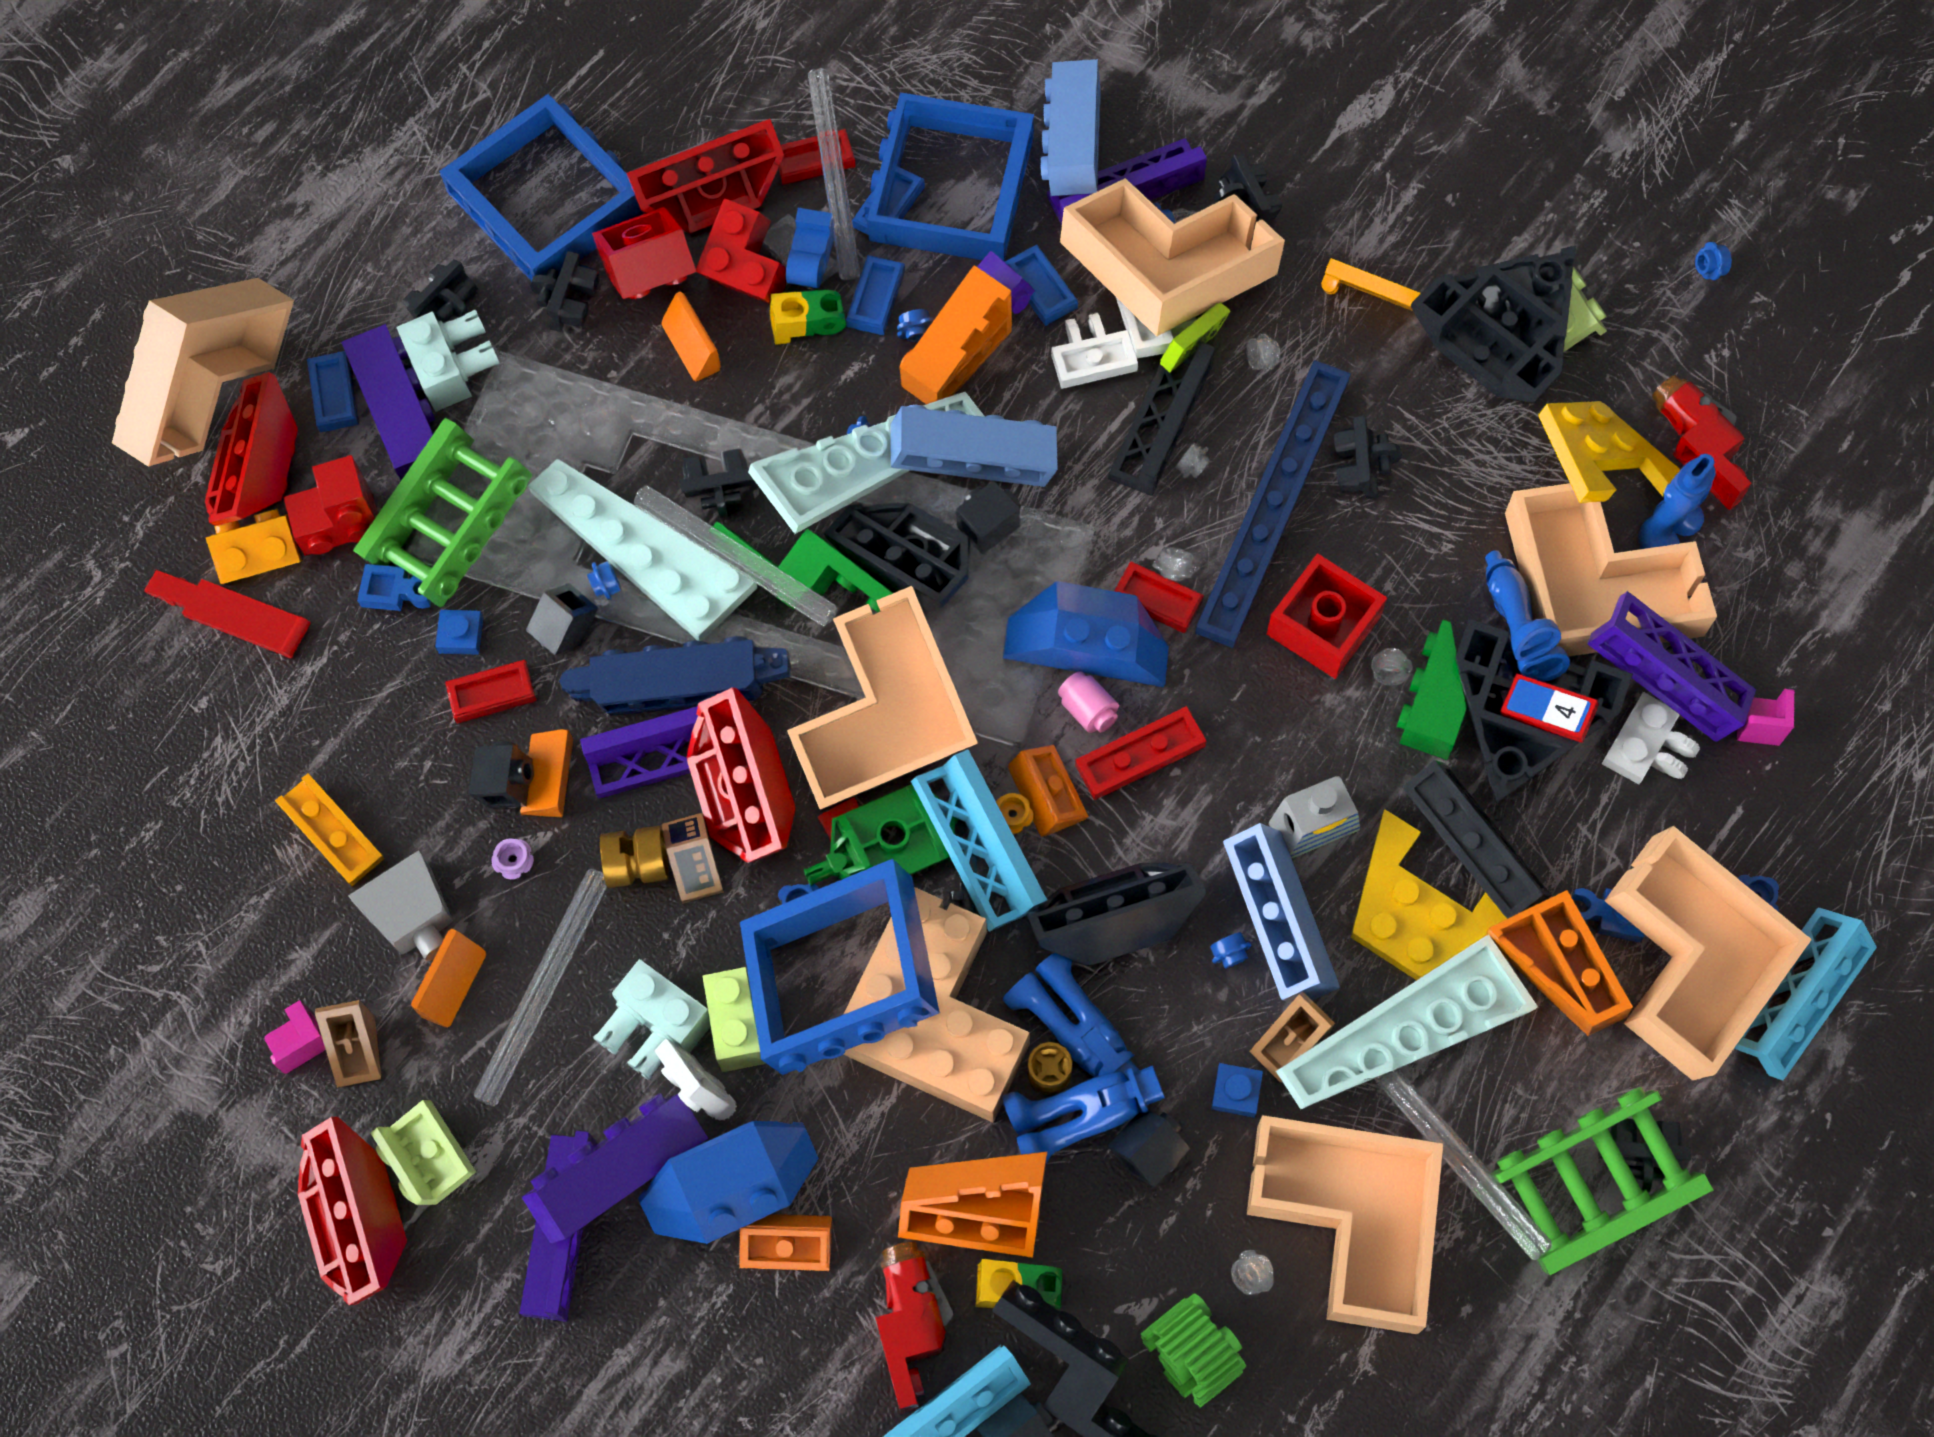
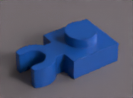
[357,564,431,611]
[1571,888,1645,943]

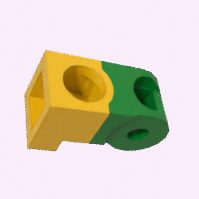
[770,290,846,345]
[975,1259,1063,1309]

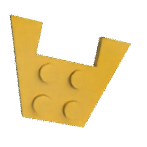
[1538,401,1680,503]
[1350,809,1507,980]

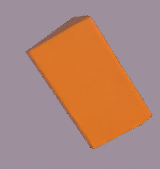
[662,291,721,382]
[520,729,573,817]
[1008,745,1089,837]
[411,928,486,1028]
[740,1214,832,1271]

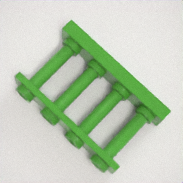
[353,417,532,607]
[1490,1087,1713,1275]

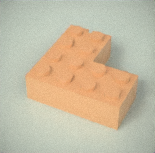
[1060,178,1285,336]
[112,278,294,467]
[1505,483,1717,656]
[787,586,978,809]
[1604,826,1812,1081]
[843,887,1030,1123]
[1247,1115,1443,1334]

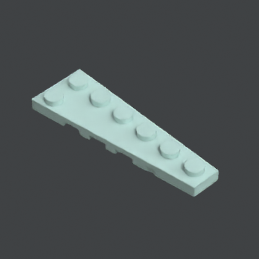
[748,392,985,534]
[528,459,757,641]
[1276,934,1538,1109]

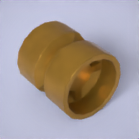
[600,825,669,888]

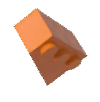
[900,265,1012,404]
[1487,890,1633,1036]
[898,1152,1047,1258]

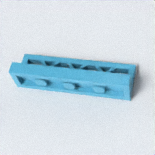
[911,749,1047,932]
[1734,907,1877,1081]
[883,1346,1031,1437]

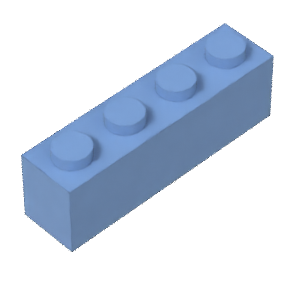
[1041,59,1101,196]
[891,405,1058,487]
[1223,823,1340,1002]

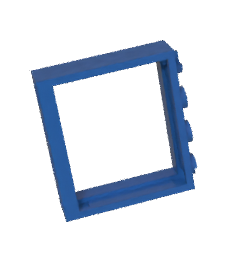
[864,92,1034,262]
[439,94,645,281]
[740,859,940,1075]

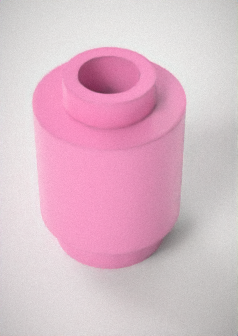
[1058,671,1119,733]

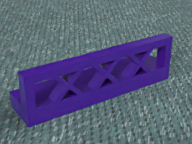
[1047,138,1207,225]
[1587,591,1756,742]
[580,694,743,799]
[519,1131,598,1321]

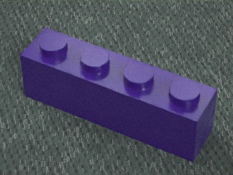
[341,324,436,481]
[522,1093,708,1243]

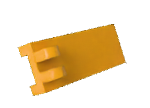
[1321,258,1421,311]
[275,773,384,887]

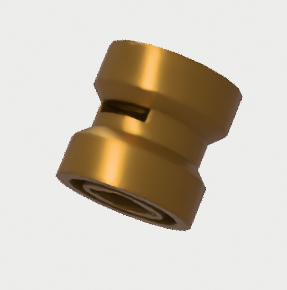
[1028,1042,1072,1096]

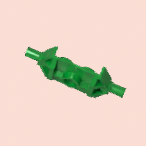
[804,784,960,886]

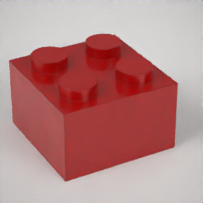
[592,207,696,299]
[1267,553,1387,679]

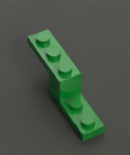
[708,521,894,613]

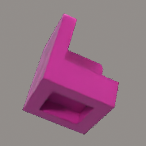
[1737,689,1794,746]
[265,1000,326,1074]

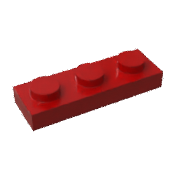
[1075,706,1207,800]

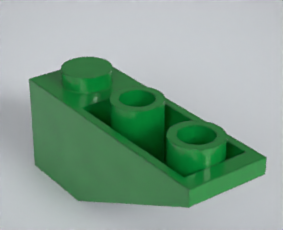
[1396,620,1466,760]

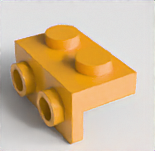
[206,509,302,584]

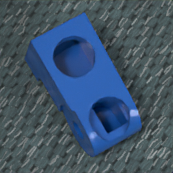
[786,208,835,288]

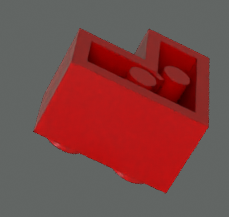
[696,198,787,304]
[284,455,378,556]

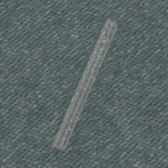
[808,68,860,281]
[634,486,837,626]
[474,869,607,1106]
[1374,1068,1552,1260]

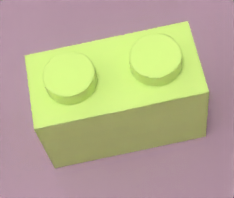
[703,967,765,1072]

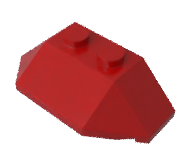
[626,119,784,234]
[205,372,298,526]
[686,688,796,863]
[298,1117,407,1305]

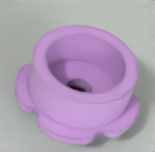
[492,838,534,879]

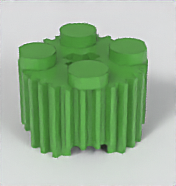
[1140,1293,1246,1408]

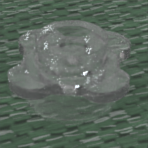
[1153,547,1196,581]

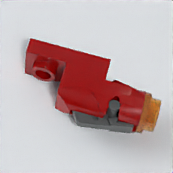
[1652,375,1752,510]
[875,1241,953,1414]

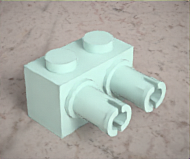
[396,309,500,412]
[593,959,711,1080]

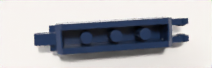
[559,636,791,716]

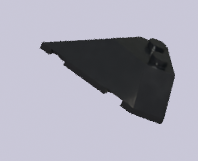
[1411,245,1576,403]
[1455,618,1633,803]

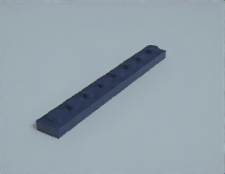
[1195,360,1351,648]

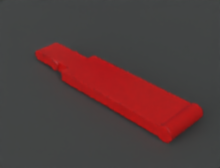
[144,570,311,658]

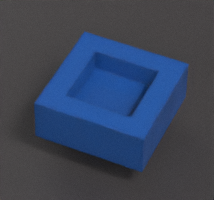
[435,610,484,655]
[1211,1063,1263,1118]

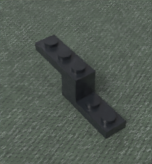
[992,1280,1159,1437]

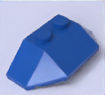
[1002,581,1169,687]
[638,1121,819,1244]

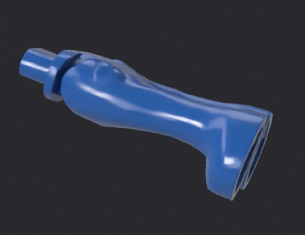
[1638,454,1716,549]
[1485,551,1570,682]
[1002,953,1139,1078]
[1002,1065,1165,1165]

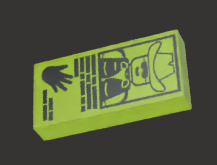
[1160,302,1231,372]

